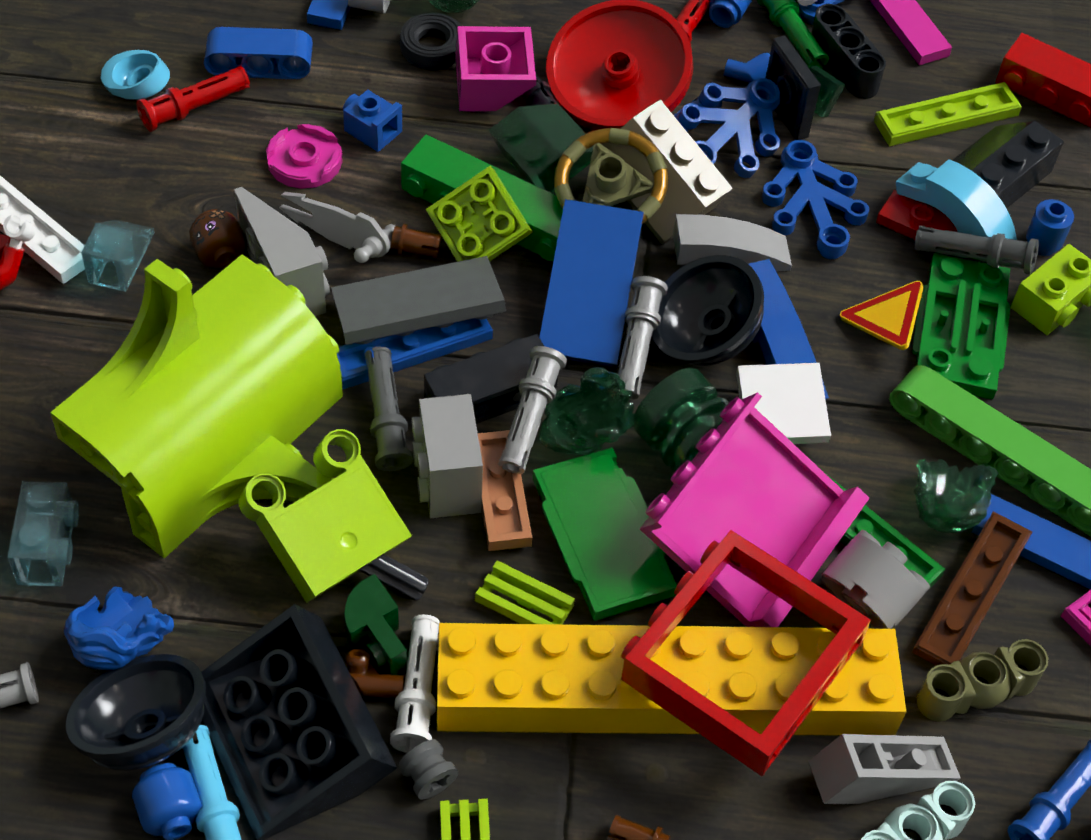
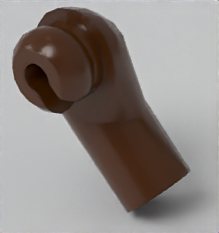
[345,649,404,698]

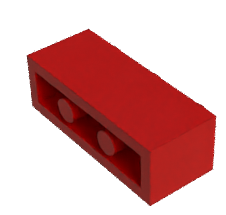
[995,33,1091,127]

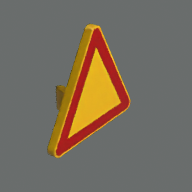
[840,281,923,350]

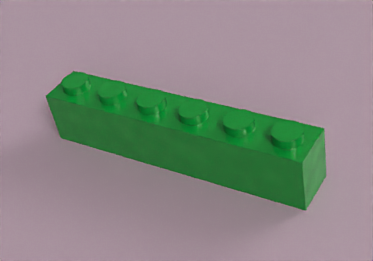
[401,134,563,261]

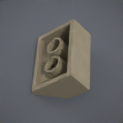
[591,99,733,246]

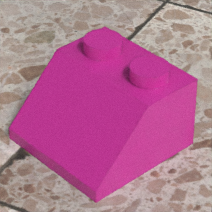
[455,26,536,111]

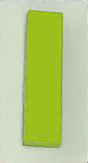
[874,82,1022,147]

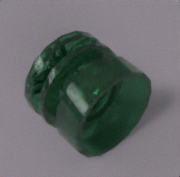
[632,368,729,473]

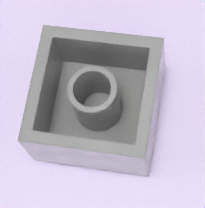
[412,394,483,518]

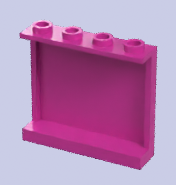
[640,392,869,627]

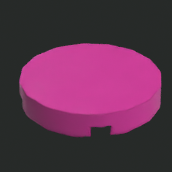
[266,124,343,189]

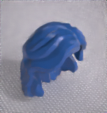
[64,587,174,670]

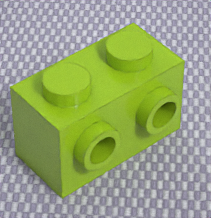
[1010,244,1091,335]

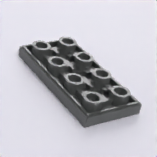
[331,256,506,344]

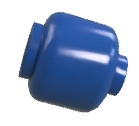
[132,763,202,840]

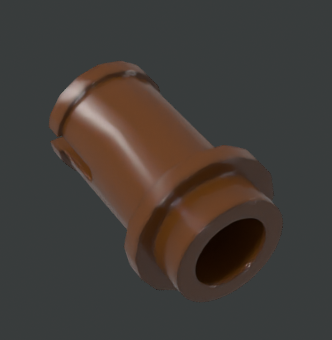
[391,224,441,259]
[607,815,671,840]

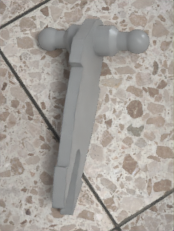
[279,192,395,263]

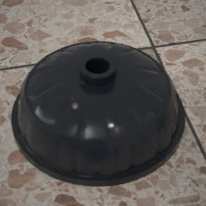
[652,255,764,366]
[66,654,206,771]

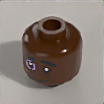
[189,209,247,268]

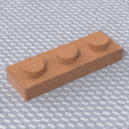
[478,430,532,551]

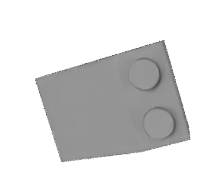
[234,187,330,316]

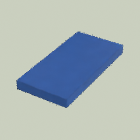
[539,199,644,368]

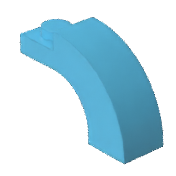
[896,159,1017,240]

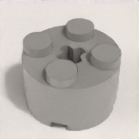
[821,530,930,629]

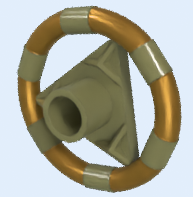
[554,128,668,224]

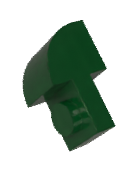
[345,574,407,675]

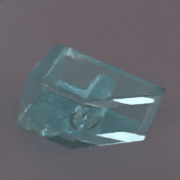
[81,220,154,292]

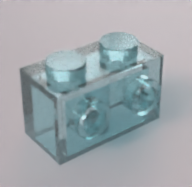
[7,481,79,586]

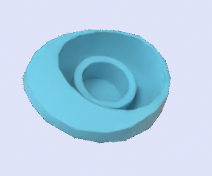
[101,50,170,99]

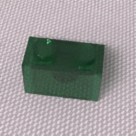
[489,103,594,193]

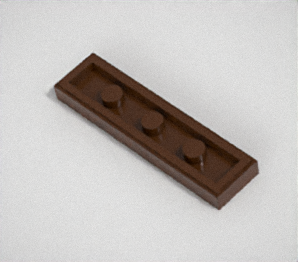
[912,511,1032,666]

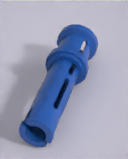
[1008,739,1091,840]

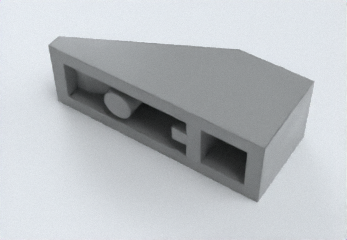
[808,734,961,804]

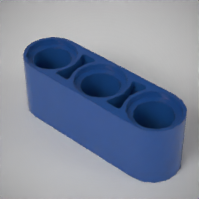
[204,27,313,79]

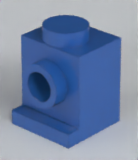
[343,90,402,152]

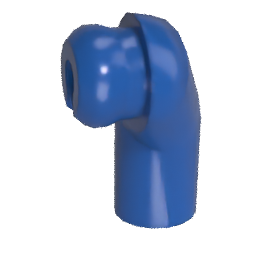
[724,53,770,83]

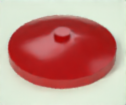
[546,0,693,131]

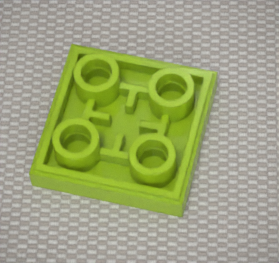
[426,166,533,262]

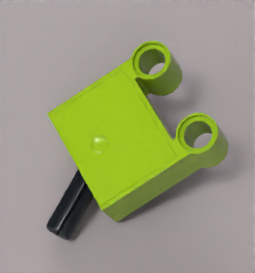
[239,429,429,603]

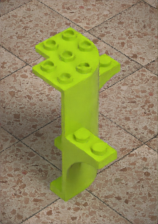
[50,254,343,558]

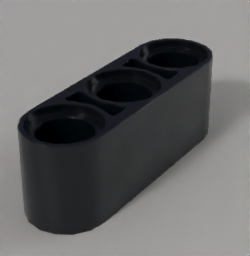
[811,4,886,99]

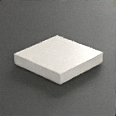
[736,363,831,444]

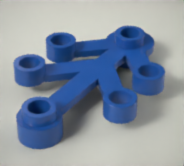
[678,78,780,178]
[761,140,869,259]

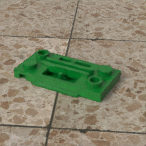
[912,253,1011,400]
[533,447,677,621]

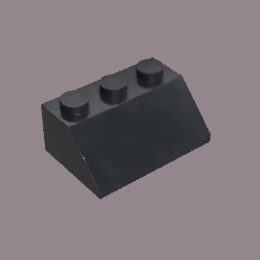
[952,121,1064,209]

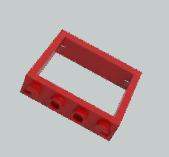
[621,530,871,777]

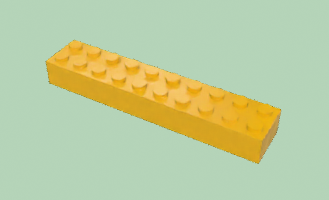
[437,623,906,735]

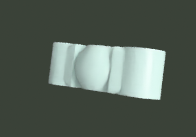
[861,781,975,840]

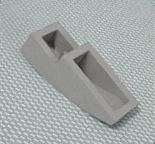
[673,214,792,271]

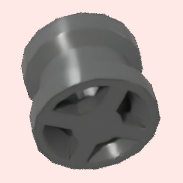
[399,739,458,800]

